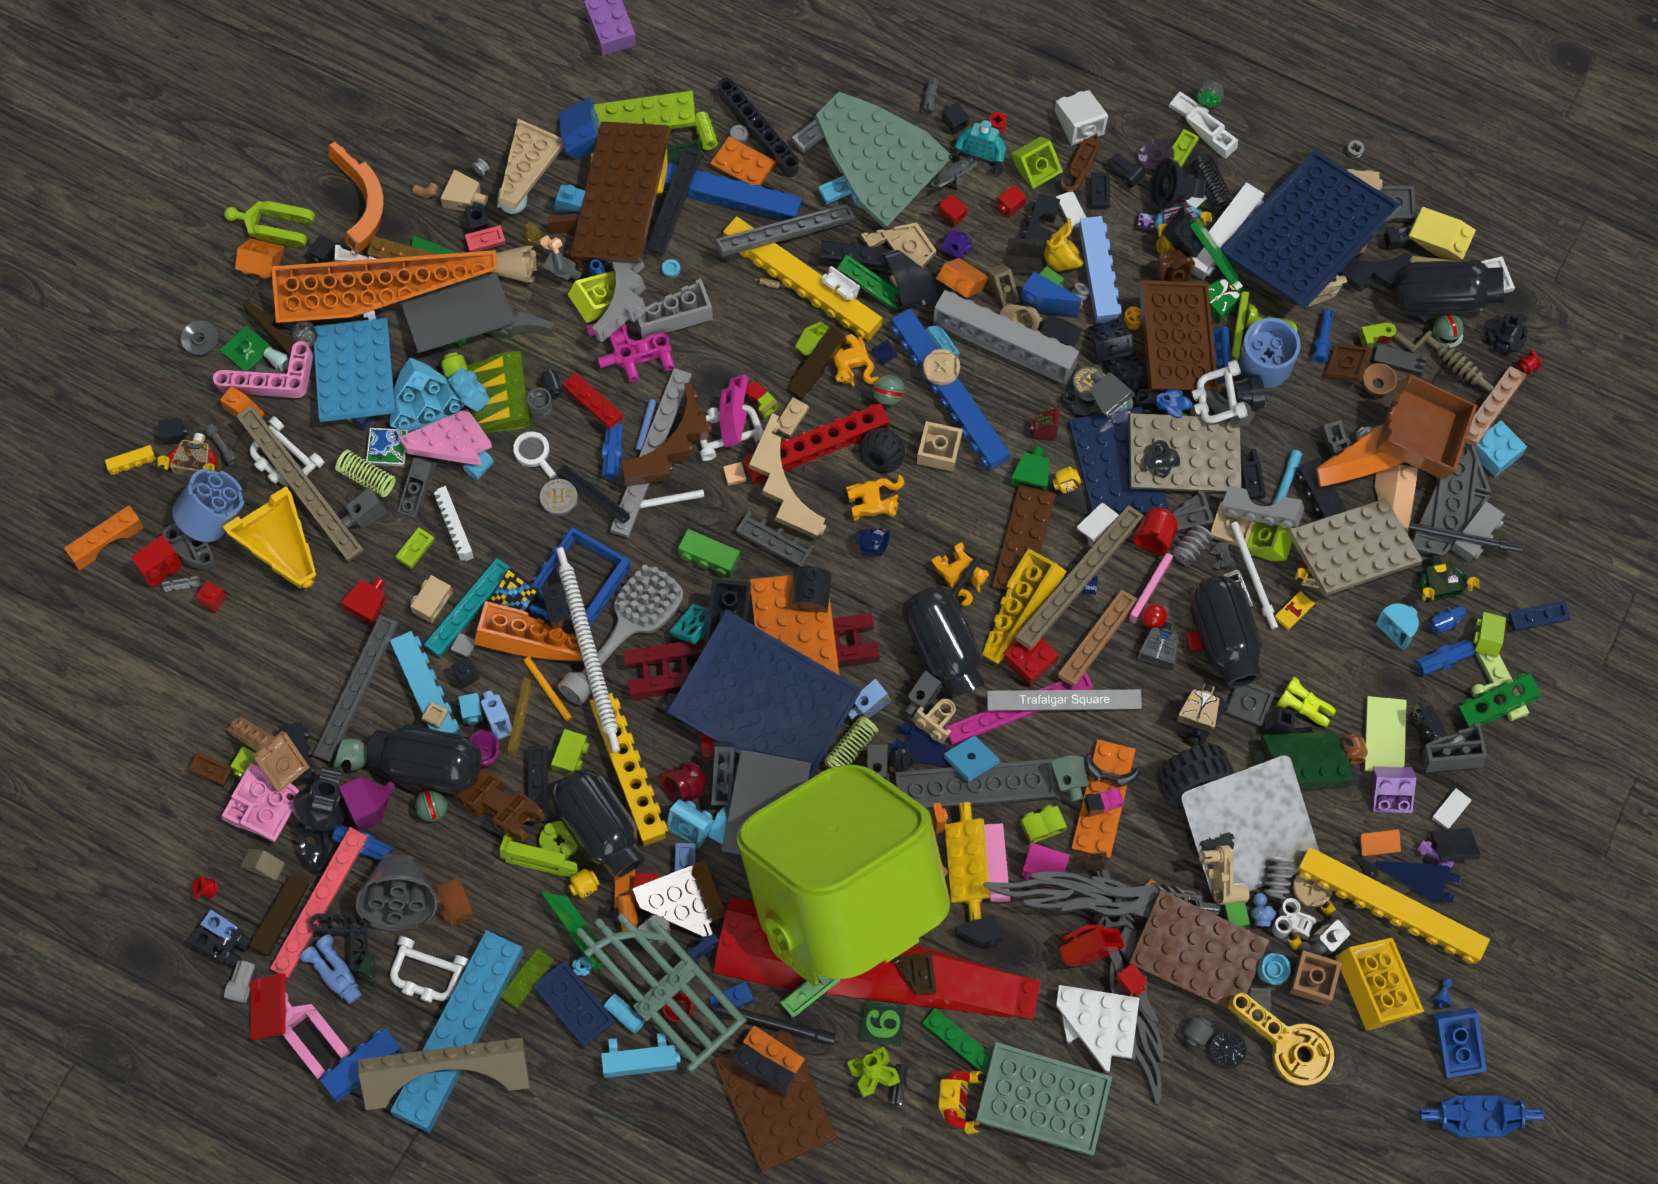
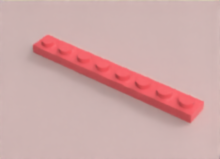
[270,827,369,979]

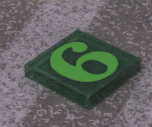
[860,1001,905,1047]

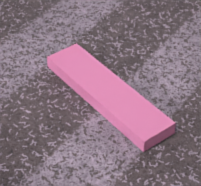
[1129,553,1173,624]
[984,823,1010,903]

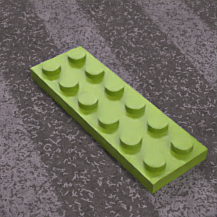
[594,91,696,129]

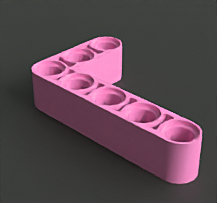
[213,341,313,398]

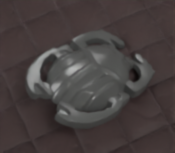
[930,158,978,188]

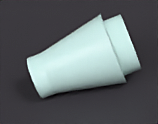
[264,347,290,372]

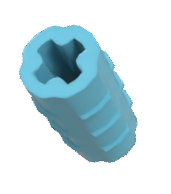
[604,994,645,1034]

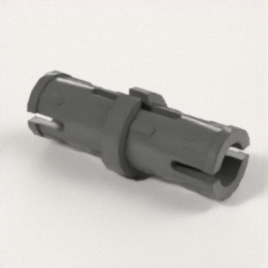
[922,78,939,114]

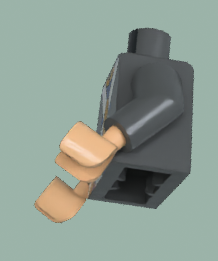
[536,235,582,281]

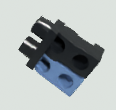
[188,910,252,967]

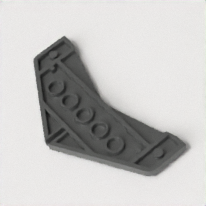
[1411,442,1491,556]

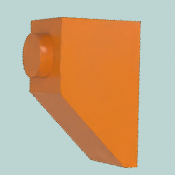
[220,386,265,418]

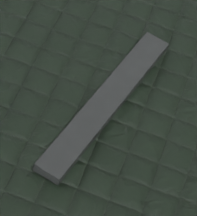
[714,204,855,257]
[313,615,399,763]

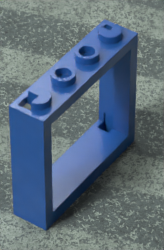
[532,527,631,627]

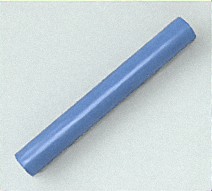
[635,399,656,453]

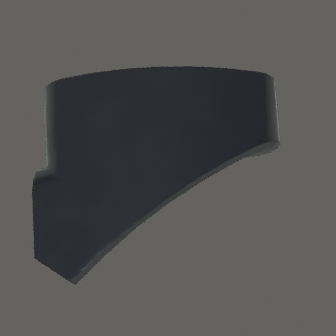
[881,250,947,309]

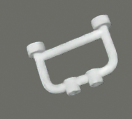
[1192,360,1248,423]
[700,405,764,461]
[250,416,325,487]
[390,936,470,1003]

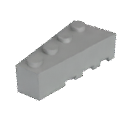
[636,278,713,339]

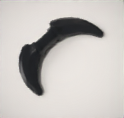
[1085,753,1140,786]
[1344,855,1379,909]

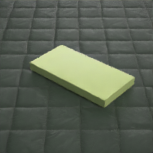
[1364,696,1406,772]

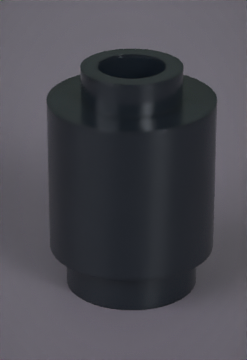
[540,370,564,399]

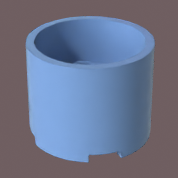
[1238,318,1301,388]
[172,468,244,542]

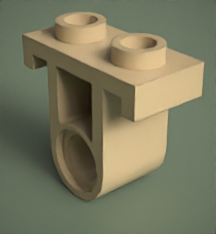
[912,699,956,744]

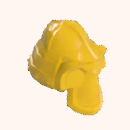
[1044,218,1084,272]

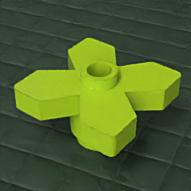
[848,1047,900,1097]

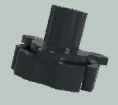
[1484,313,1528,354]

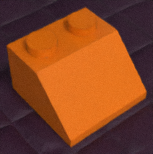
[235,238,285,278]

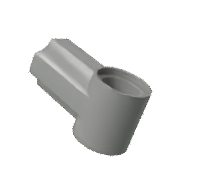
[224,960,256,1003]

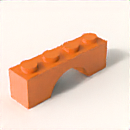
[64,506,144,571]

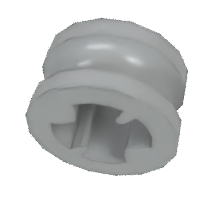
[1347,140,1364,158]
[472,158,490,176]
[1072,283,1090,300]

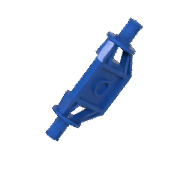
[1419,1096,1544,1138]

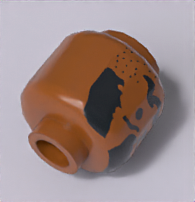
[1340,734,1368,765]

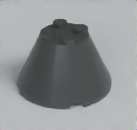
[356,854,437,931]

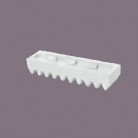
[434,486,474,561]

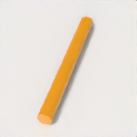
[523,657,572,722]

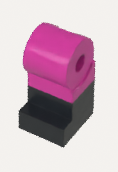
[1084,789,1124,817]

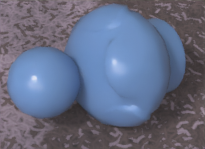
[1251,893,1276,926]

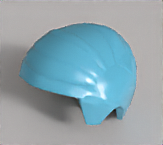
[1257,953,1291,985]

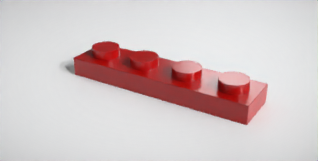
[562,372,624,429]

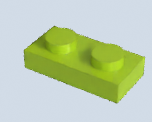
[396,527,435,569]

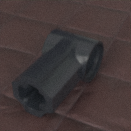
[1107,153,1145,188]

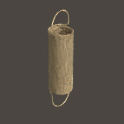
[755,278,783,289]

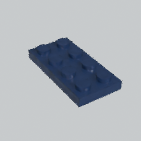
[533,960,615,1048]

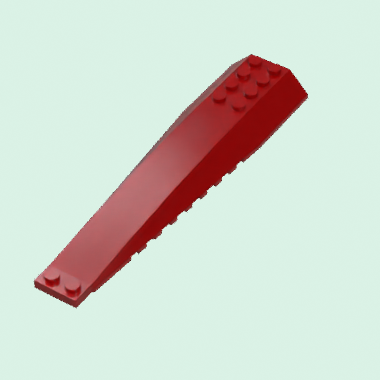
[713,897,1041,1021]

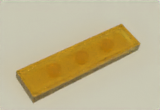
[507,677,532,758]

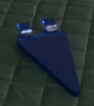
[892,722,953,768]
[1376,861,1461,903]

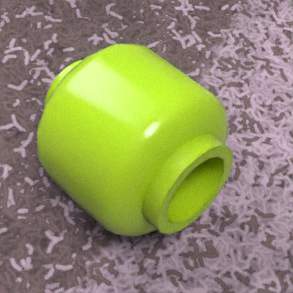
[441,352,468,379]

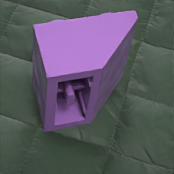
[1371,766,1416,813]

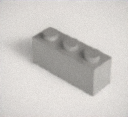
[1451,502,1505,563]

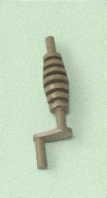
[1394,331,1494,393]

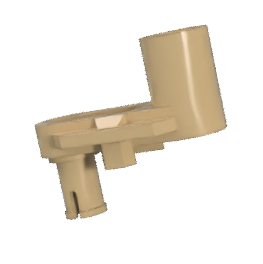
[1199,845,1249,905]

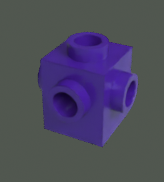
[941,230,972,259]

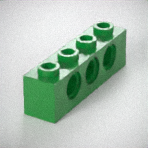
[1459,673,1542,728]

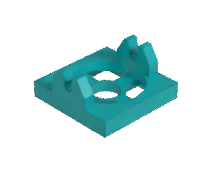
[669,604,709,644]

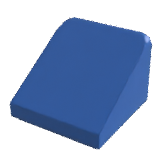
[530,603,550,621]

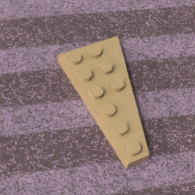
[499,119,564,209]

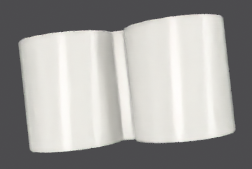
[1272,898,1316,940]

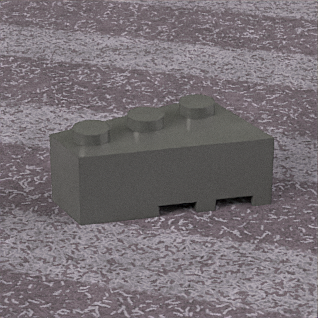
[1422,722,1488,772]

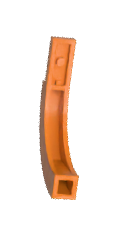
[328,142,383,254]

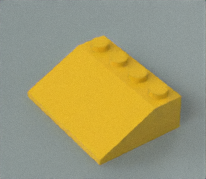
[1335,938,1424,1031]

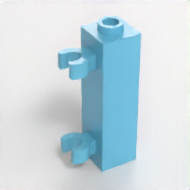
[601,1033,681,1078]

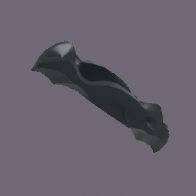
[297,820,330,875]

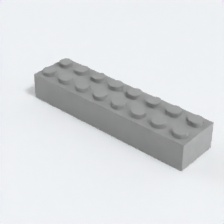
[933,290,1079,385]

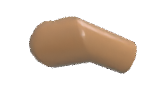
[412,183,438,199]

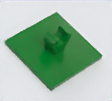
[220,325,273,372]

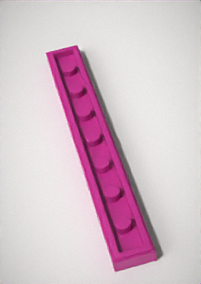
[944,672,1094,746]

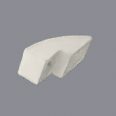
[1185,106,1238,159]

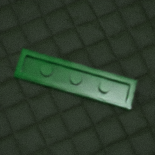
[1190,217,1239,284]
[836,254,899,312]

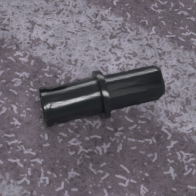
[891,1064,909,1106]

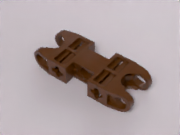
[453,769,546,842]

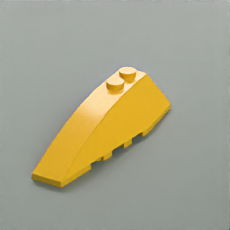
[982,548,1067,664]

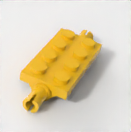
[945,802,991,922]

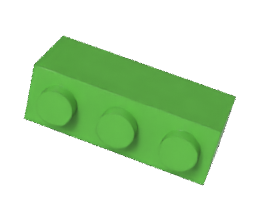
[678,529,740,577]

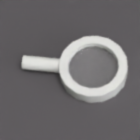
[513,432,556,479]

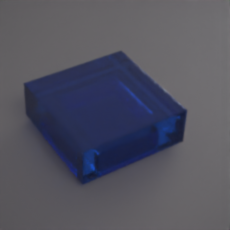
[872,340,897,365]

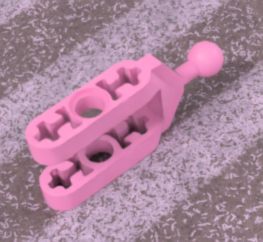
[283,993,350,1079]

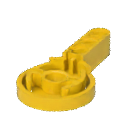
[1229,993,1334,1086]

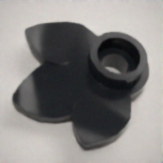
[1060,385,1096,416]
[1144,440,1180,478]

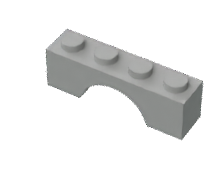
[1222,486,1304,529]

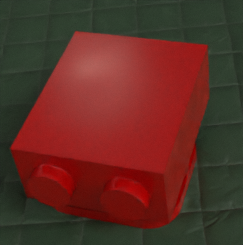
[1060,925,1125,966]

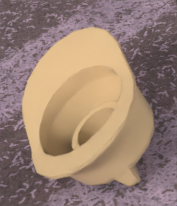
[1000,304,1042,330]

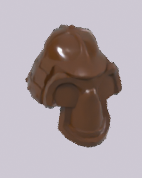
[1154,249,1195,282]

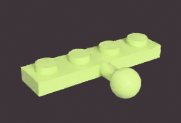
[1471,652,1529,721]

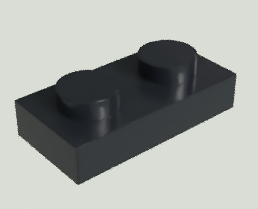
[1091,172,1110,208]

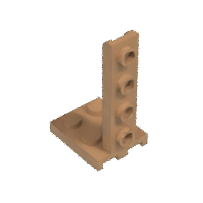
[226,716,310,792]

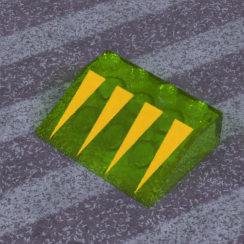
[467,351,531,433]

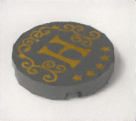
[1072,367,1105,401]

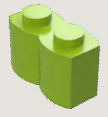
[1020,805,1067,845]

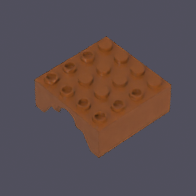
[1376,374,1477,479]

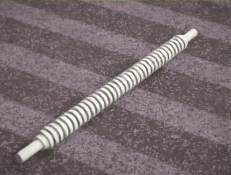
[556,547,620,753]

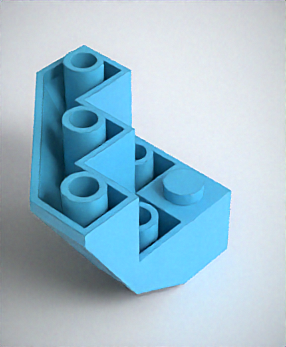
[390,358,465,431]

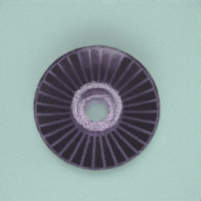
[1138,139,1175,170]

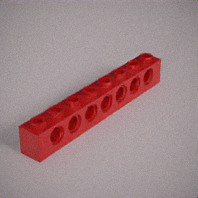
[743,403,890,485]

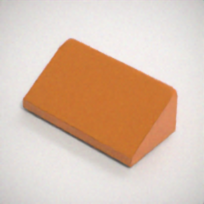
[1358,830,1401,857]

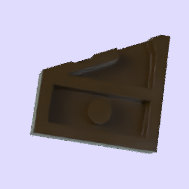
[893,953,937,996]

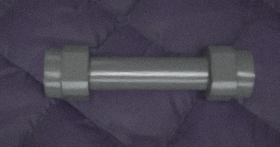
[205,424,238,466]

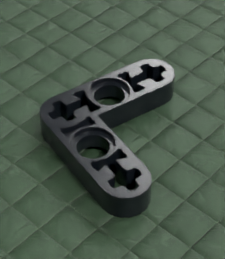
[308,913,368,974]

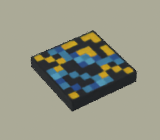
[490,568,540,612]

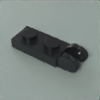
[1240,449,1266,499]

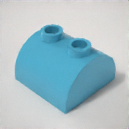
[1375,604,1419,651]
[666,799,714,849]

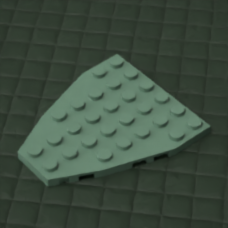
[814,92,953,229]

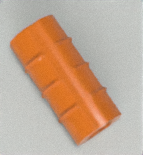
[616,894,639,931]

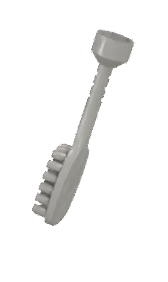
[558,565,683,705]

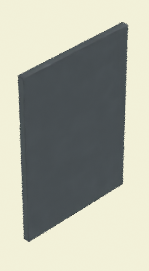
[400,272,515,353]
[722,750,811,855]

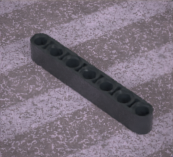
[718,78,799,177]

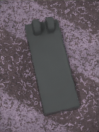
[1373,344,1427,376]

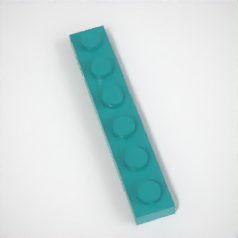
[424,558,510,657]

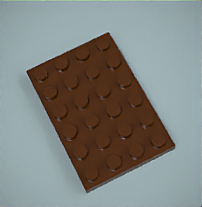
[1138,280,1219,392]
[1128,890,1269,1012]
[713,1030,837,1172]

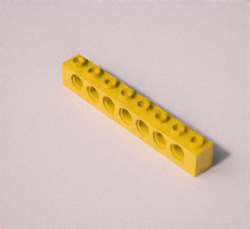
[590,693,668,846]

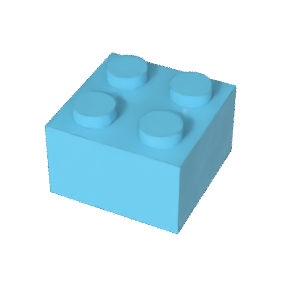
[1476,420,1527,477]

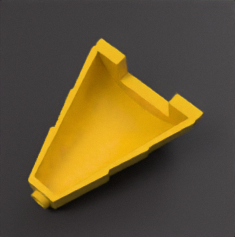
[222,486,316,589]

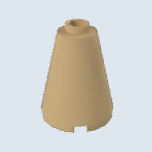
[488,245,537,282]

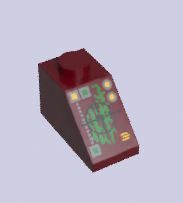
[1030,408,1060,441]

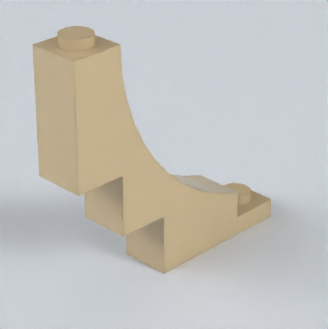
[748,413,826,539]

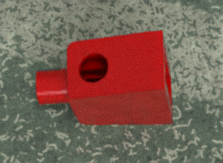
[341,577,386,626]

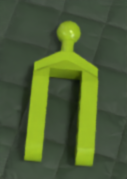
[224,201,315,249]

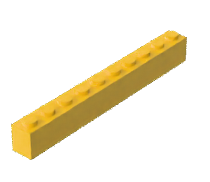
[723,216,882,342]
[1296,847,1490,964]

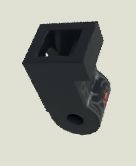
[1384,225,1417,250]

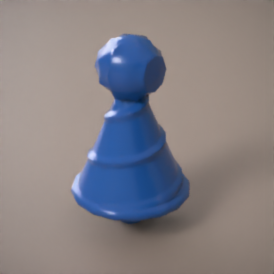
[1432,978,1453,1009]

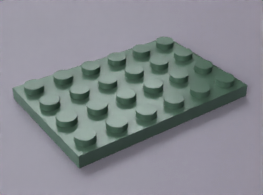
[975,1042,1112,1156]

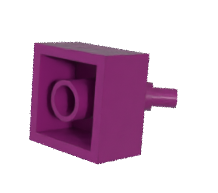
[339,777,395,831]

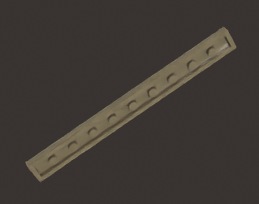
[237,405,364,562]
[1015,505,1144,650]

